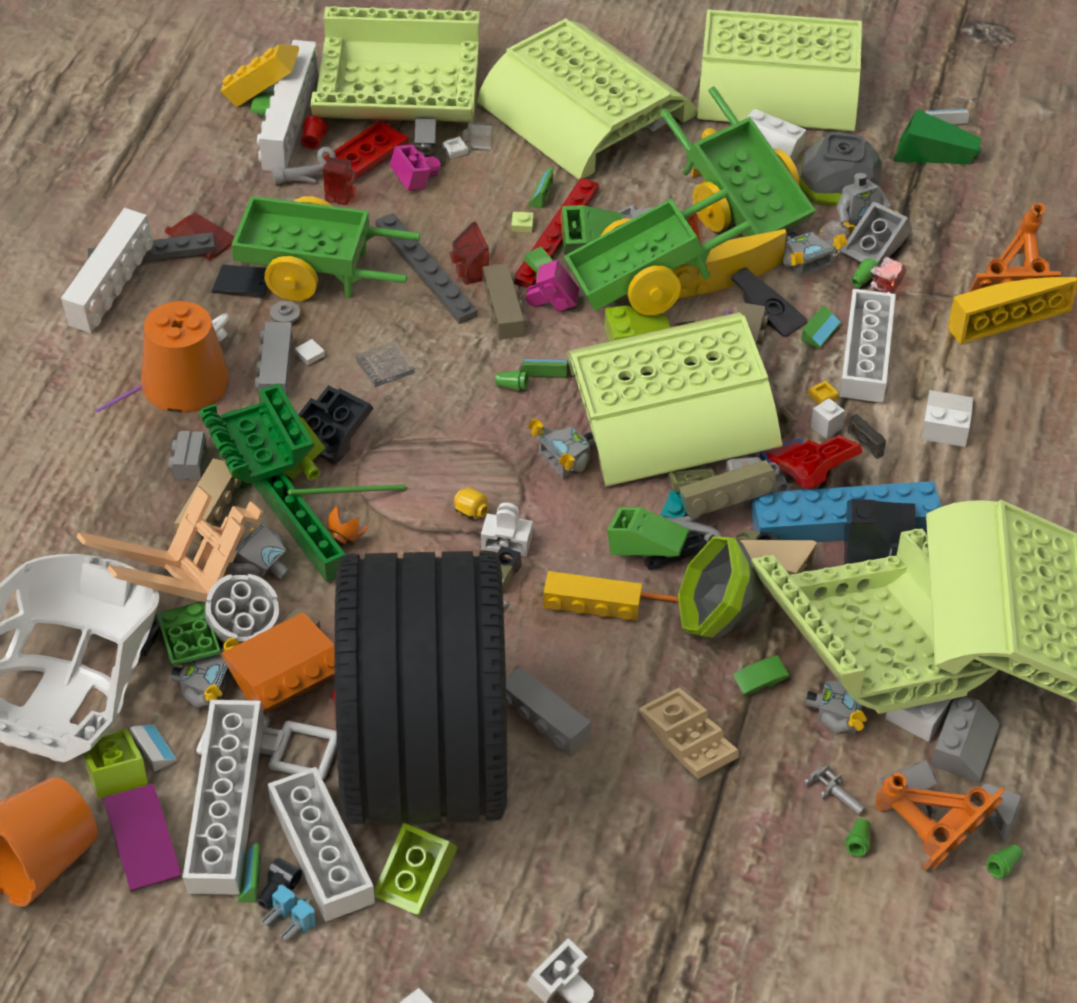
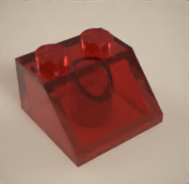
[450,222,489,285]

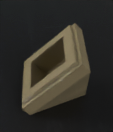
[777,406,797,438]

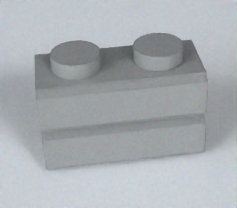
[169,431,207,480]

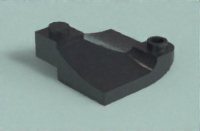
[298,385,374,463]
[844,499,915,565]

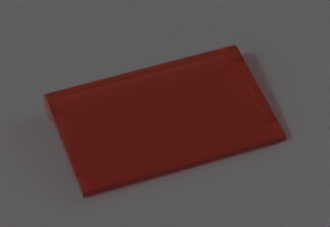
[165,212,235,261]

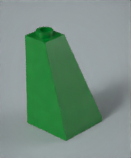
[893,109,982,164]

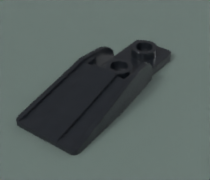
[731,267,807,337]

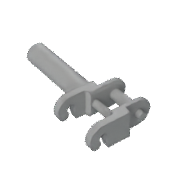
[804,765,866,815]

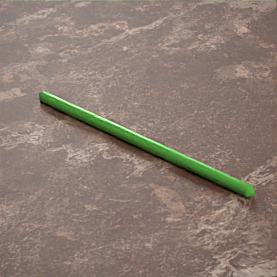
[287,484,407,495]

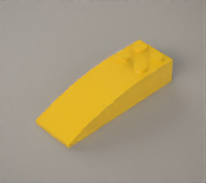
[672,229,786,299]
[948,277,1077,344]

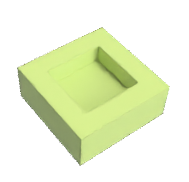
[512,212,533,232]

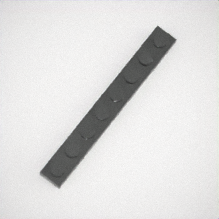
[376,213,477,324]

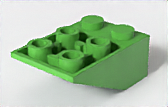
[561,205,623,255]
[607,507,690,557]
[156,602,221,666]

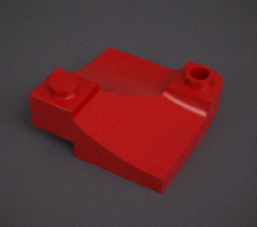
[771,435,863,490]

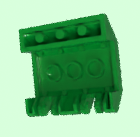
[199,383,314,484]

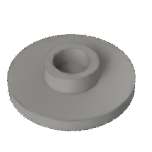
[270,301,300,323]

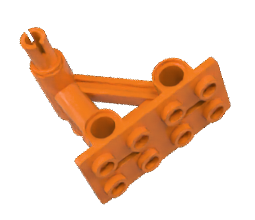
[969,203,1062,292]
[875,773,1005,871]

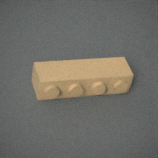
[175,458,241,545]

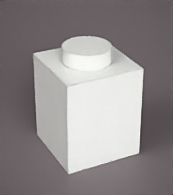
[811,398,845,439]

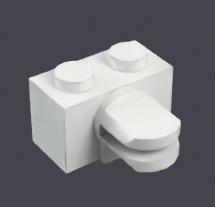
[481,503,533,557]
[526,938,594,1003]

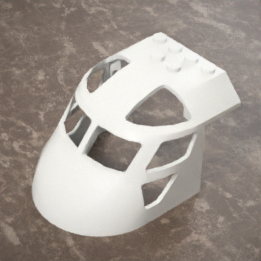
[0,554,159,763]

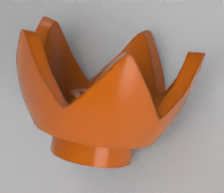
[327,507,369,545]

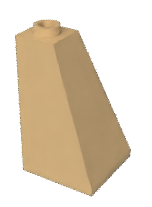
[739,540,817,595]

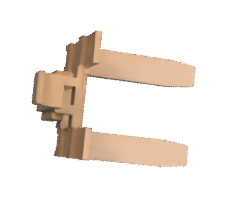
[77,486,263,602]

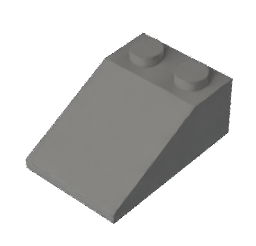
[840,201,912,266]

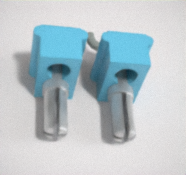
[261,885,316,942]

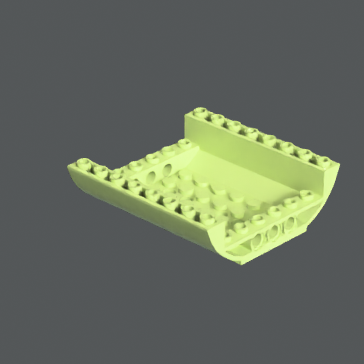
[311,6,480,123]
[697,9,862,131]
[477,19,698,180]
[567,312,782,487]
[926,499,1077,710]
[751,529,999,714]

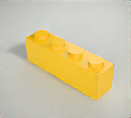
[543,571,642,621]

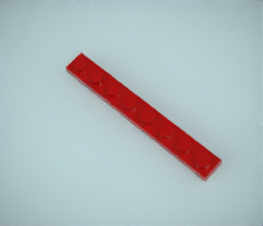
[514,178,599,288]

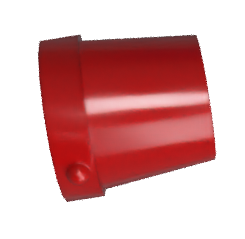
[301,116,328,149]

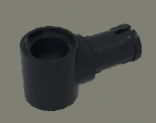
[256,857,302,910]

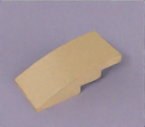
[639,688,739,779]

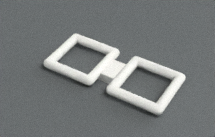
[196,716,337,780]

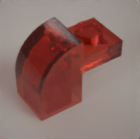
[870,257,907,294]

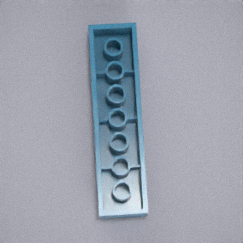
[750,481,942,542]

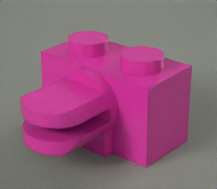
[389,144,441,191]
[526,260,579,312]

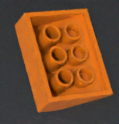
[220,612,335,715]

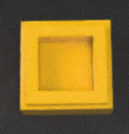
[808,380,839,404]

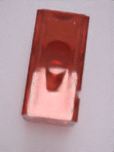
[323,157,356,205]

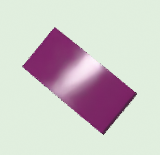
[103,784,181,892]

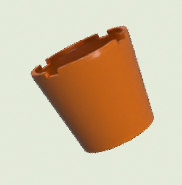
[141,301,229,413]
[0,777,98,907]

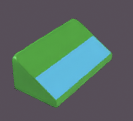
[528,167,554,208]
[801,306,841,349]
[523,359,567,377]
[238,843,261,902]

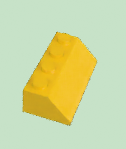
[220,44,300,107]

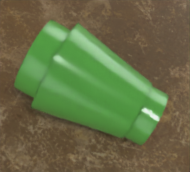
[851,258,880,288]
[495,370,529,391]
[845,818,871,857]
[986,844,1023,878]

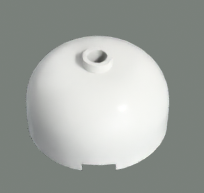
[205,574,279,643]

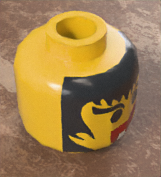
[454,487,489,521]

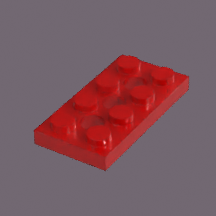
[323,120,409,181]

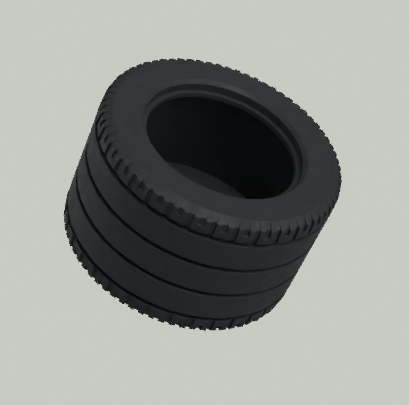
[334,551,507,825]

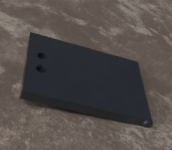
[211,264,268,297]

